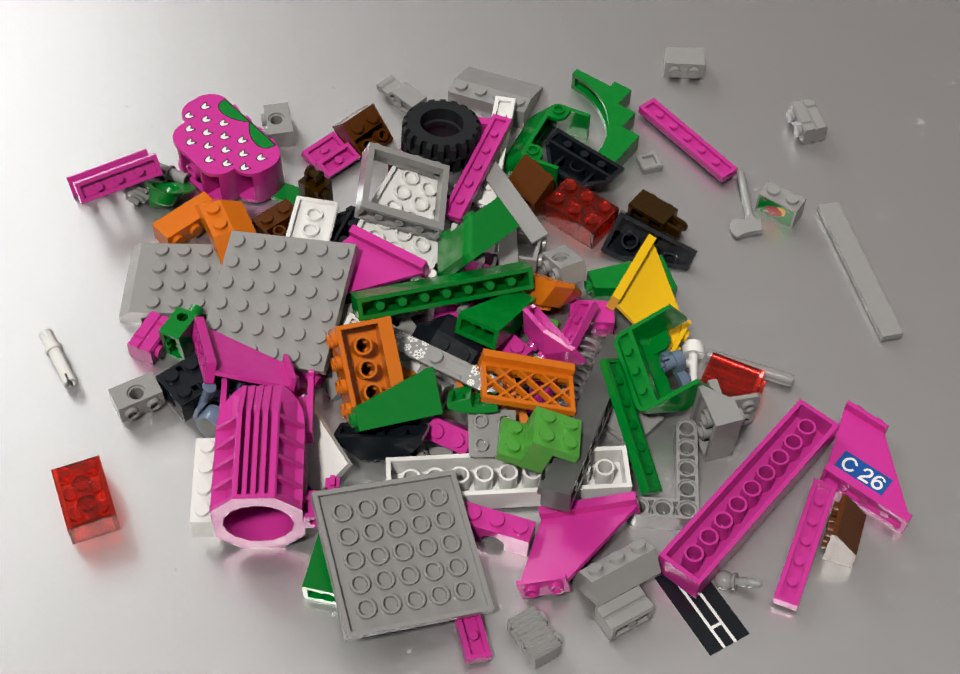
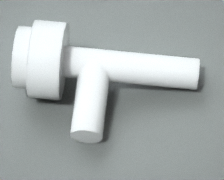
[682,339,705,382]

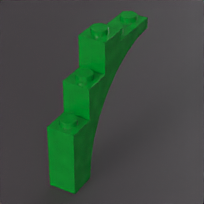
[571,69,639,166]

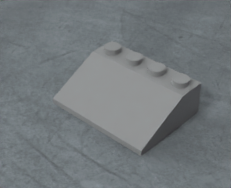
[448,67,543,129]

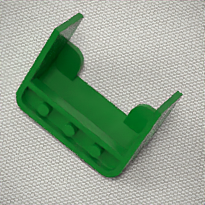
[503,104,591,192]
[437,197,519,276]
[614,304,714,414]

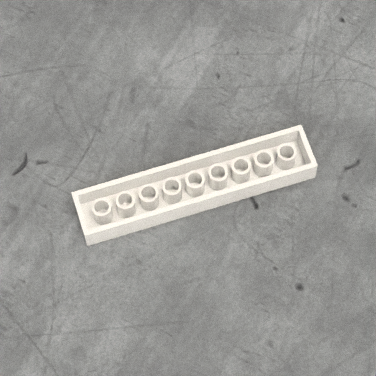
[386,445,632,509]

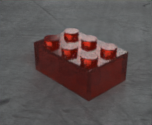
[541,177,619,249]
[51,455,121,544]

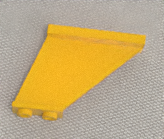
[605,234,691,351]

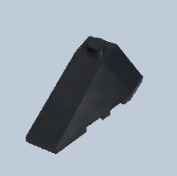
[601,210,698,270]

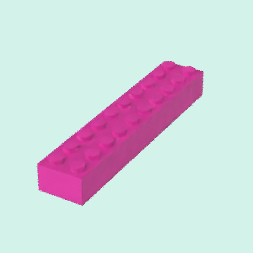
[658,399,840,599]

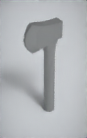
[730,171,763,239]

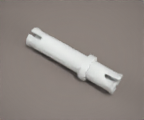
[39,328,78,389]

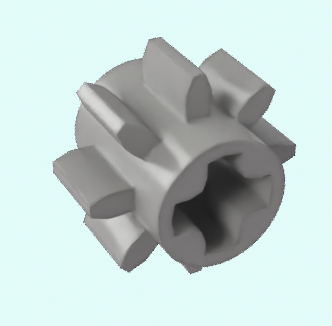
[124,181,149,205]

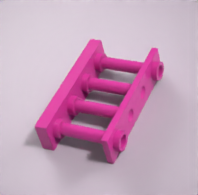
[66,149,163,204]

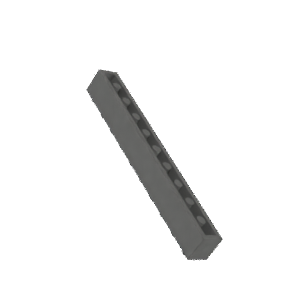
[537,334,618,512]

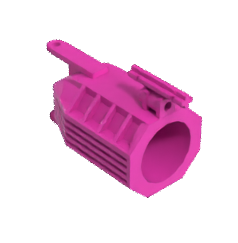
[210,370,340,549]

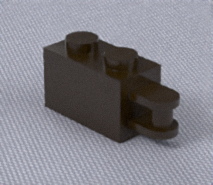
[298,165,333,201]
[627,189,688,238]

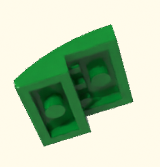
[447,386,499,414]

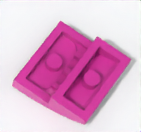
[301,131,361,179]

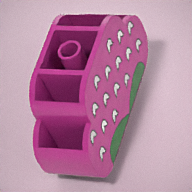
[173,94,284,203]

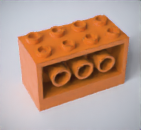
[326,316,404,422]

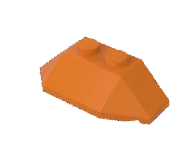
[195,199,257,266]
[521,272,582,311]

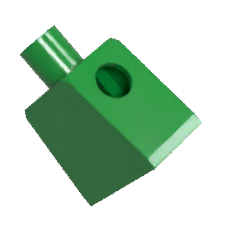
[158,304,204,360]

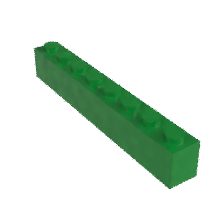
[350,261,534,321]

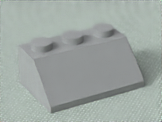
[690,385,744,462]
[572,538,661,607]

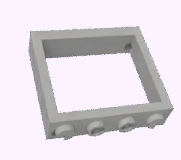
[354,142,450,241]

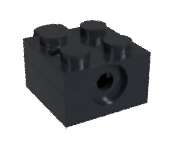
[156,353,222,422]

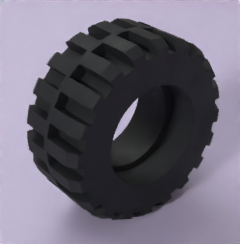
[401,99,482,173]

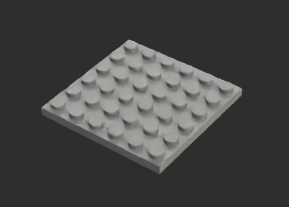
[196,231,359,375]
[310,470,494,641]

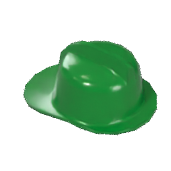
[144,181,196,208]

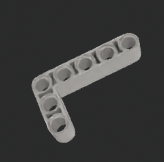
[627,418,699,531]

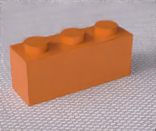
[152,191,213,244]

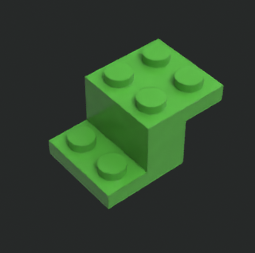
[496,406,582,473]

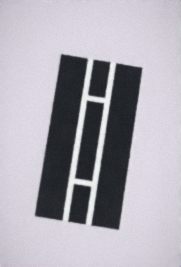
[655,574,750,656]

